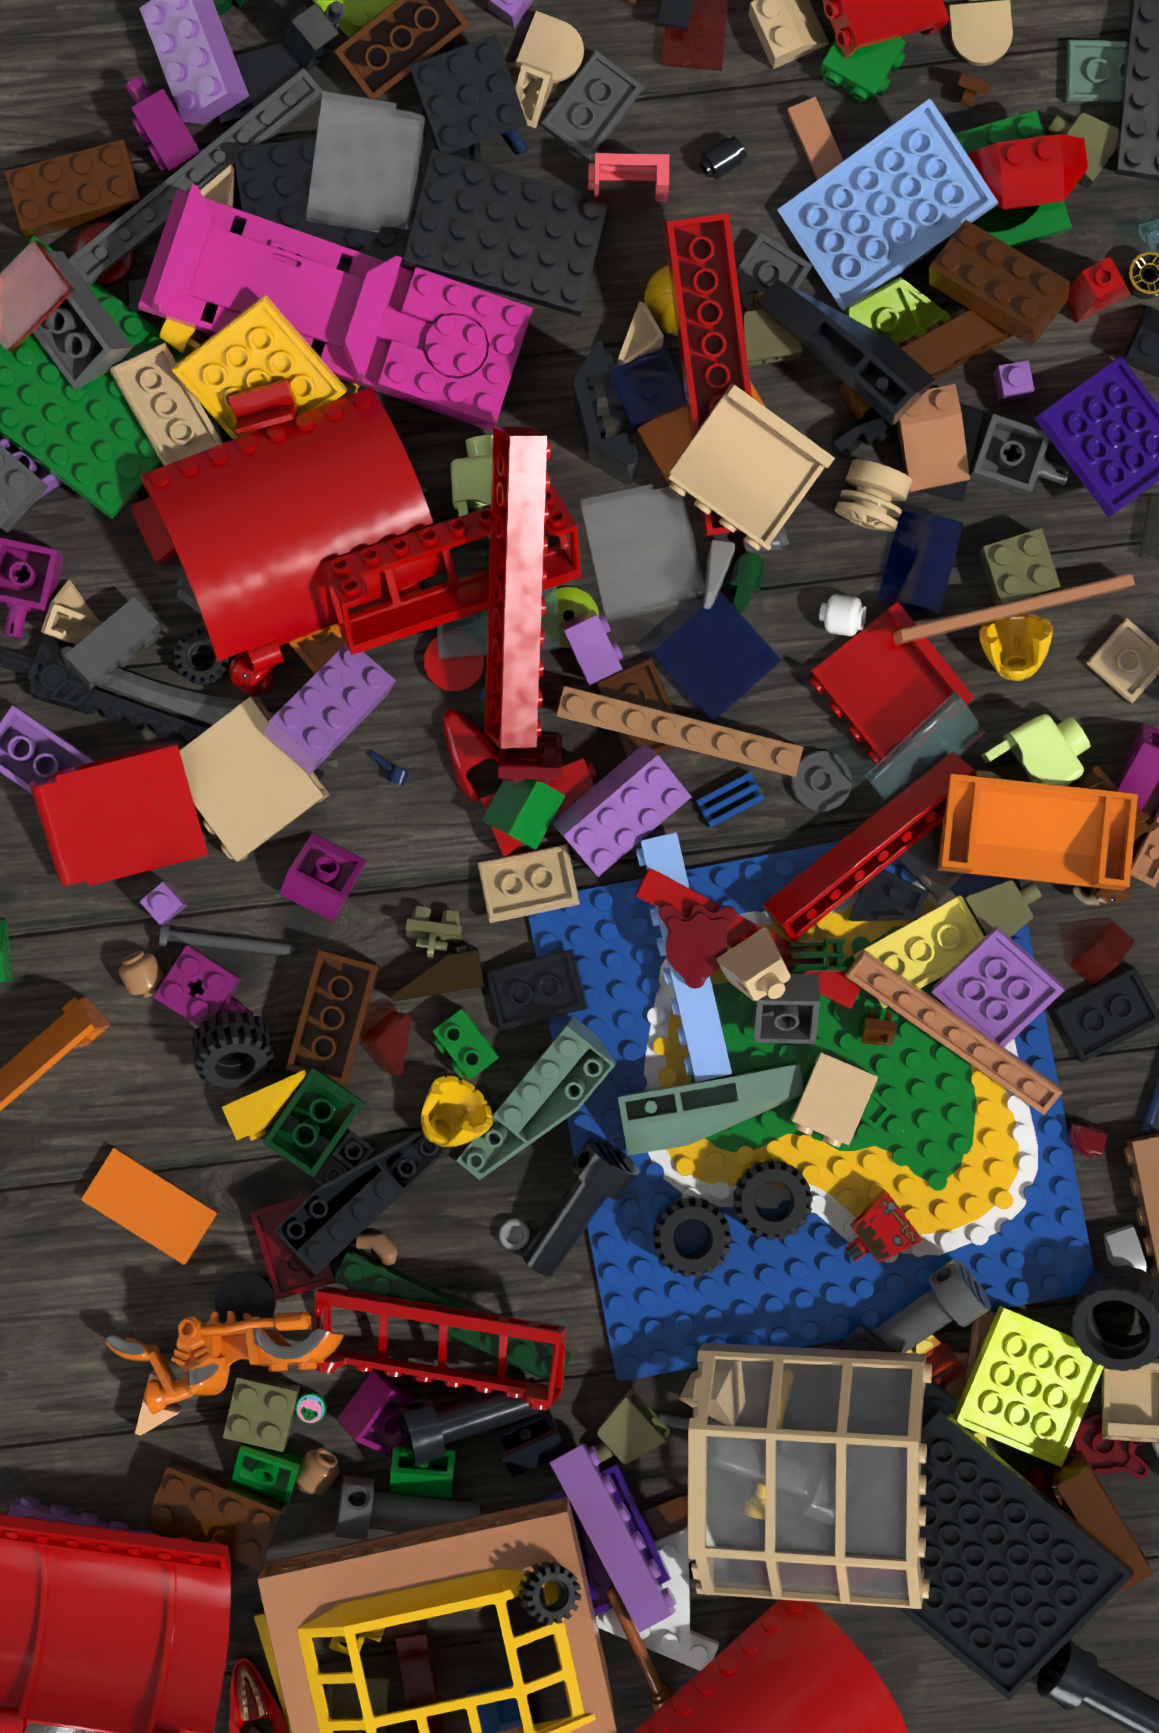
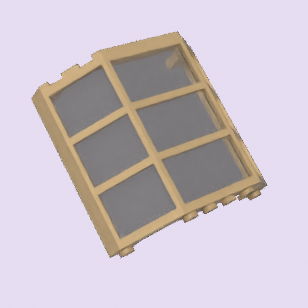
[688,1343,932,1609]

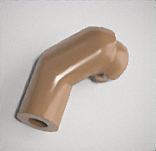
[356,1234,398,1266]

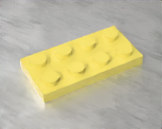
[853,895,985,1009]

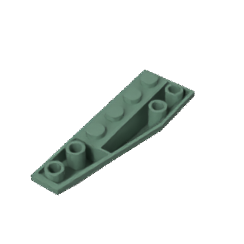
[456,1016,616,1180]
[617,1063,804,1156]

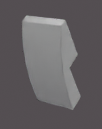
[1103,1224,1149,1274]

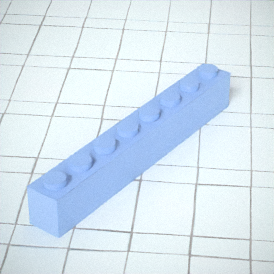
[636,832,732,1082]

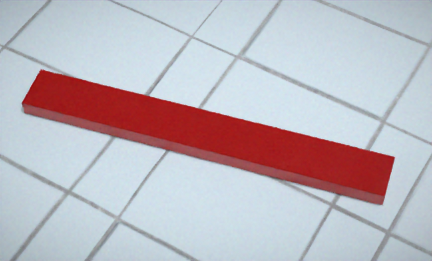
[634,868,861,1009]

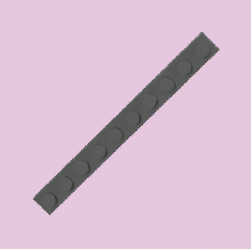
[69,68,324,287]

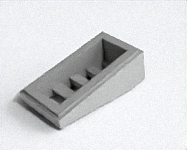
[703,540,735,609]

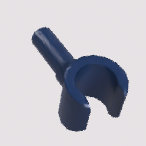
[370,751,408,786]

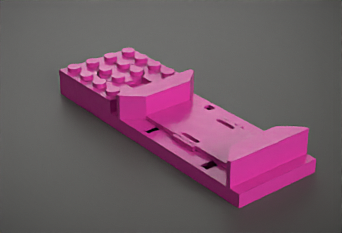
[138,184,533,431]

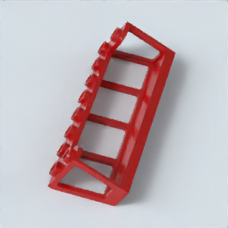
[321,485,581,655]
[311,1286,567,1410]

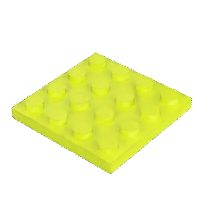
[953,1306,1104,1467]

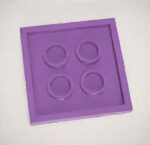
[932,925,1065,1047]

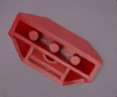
[967,134,1088,210]

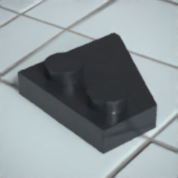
[848,870,929,921]

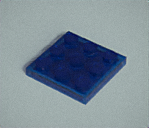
[652,592,782,722]

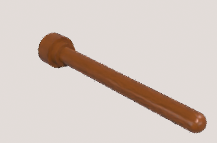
[607,1586,674,1712]

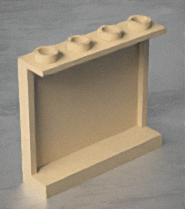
[665,384,835,551]
[180,696,330,862]

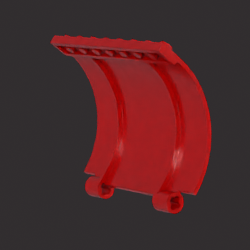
[140,387,446,673]
[0,1512,232,1733]
[632,1599,908,1733]

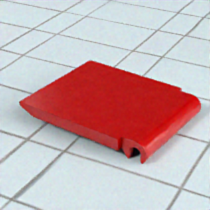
[29,743,208,886]

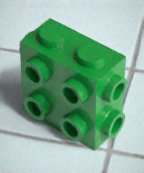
[819,37,907,103]

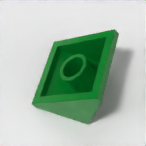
[482,779,565,850]
[231,1443,303,1502]

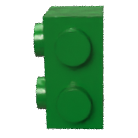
[432,1008,500,1080]
[390,1446,455,1498]

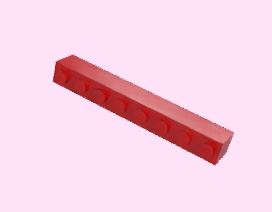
[763,751,978,941]

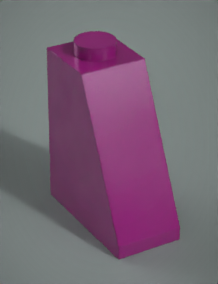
[1115,723,1159,809]

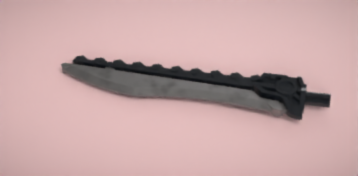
[1,635,339,780]

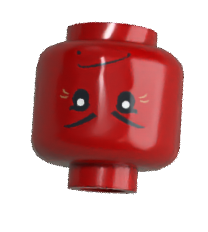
[228,653,276,697]

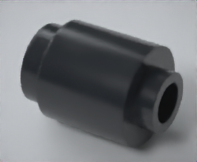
[699,136,747,180]

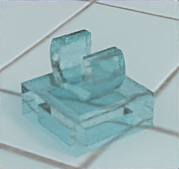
[1137,219,1159,252]

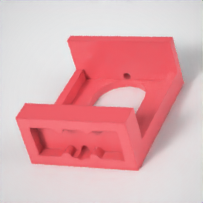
[588,153,670,201]

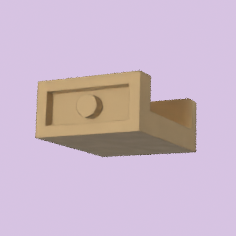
[790,1051,878,1148]
[1102,1358,1159,1443]

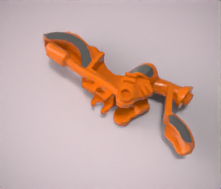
[105,1311,344,1414]

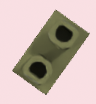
[406,906,462,958]

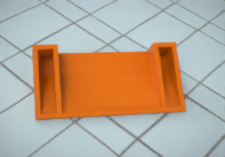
[937,774,1138,891]
[0,997,111,1112]

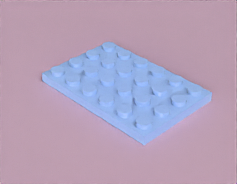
[778,98,999,312]

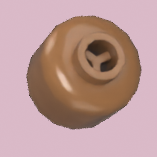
[118,950,164,998]
[295,1448,340,1495]

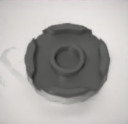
[791,751,852,811]

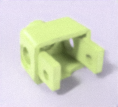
[450,435,493,517]
[981,714,1091,786]

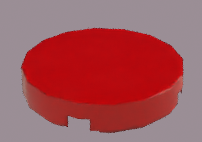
[424,631,485,692]

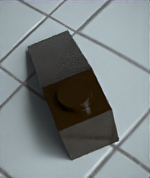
[392,945,485,1002]

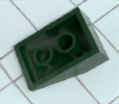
[262,1067,365,1178]

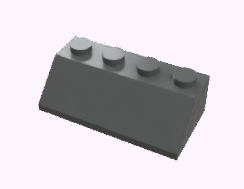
[4,251,133,390]

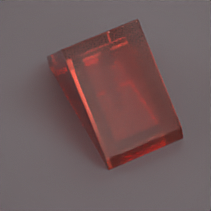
[1070,920,1135,985]
[361,1010,412,1076]

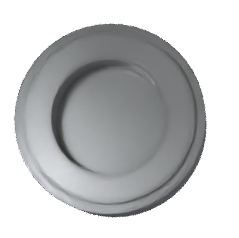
[499,1218,530,1250]

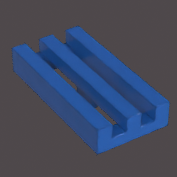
[696,772,764,828]

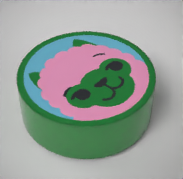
[295,1392,327,1424]

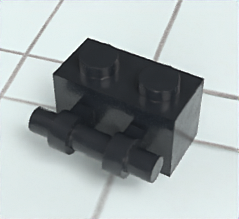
[283,1,344,72]

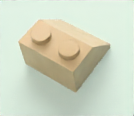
[748,0,829,69]

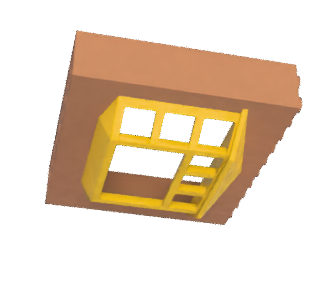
[257,1496,621,1733]

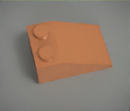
[895,384,970,492]

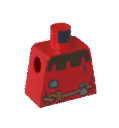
[844,1189,923,1263]

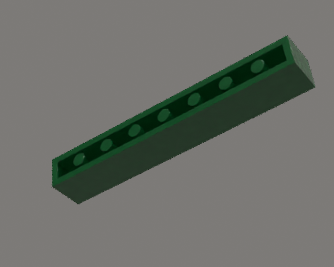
[334,1248,571,1382]

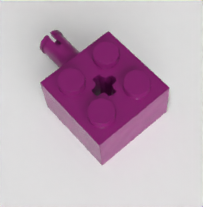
[125,76,200,175]
[0,538,65,638]
[153,945,255,1026]

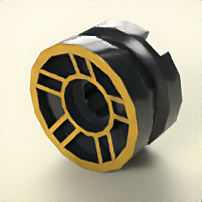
[1124,252,1159,300]

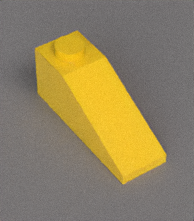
[222,1070,308,1141]

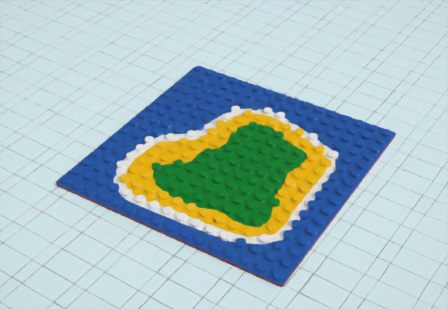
[528,821,1095,1381]

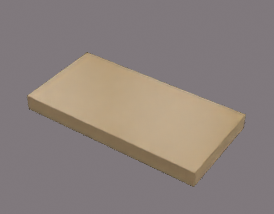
[110,343,223,466]

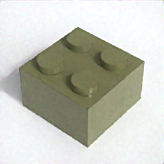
[978,528,1061,606]
[223,1371,301,1452]

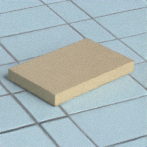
[478,844,580,923]

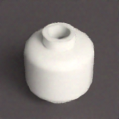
[819,594,866,636]

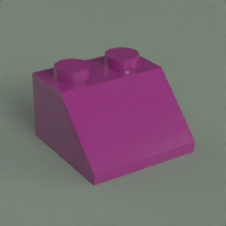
[279,833,367,922]
[336,1371,417,1457]

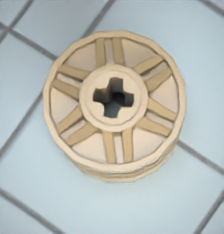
[835,459,913,532]

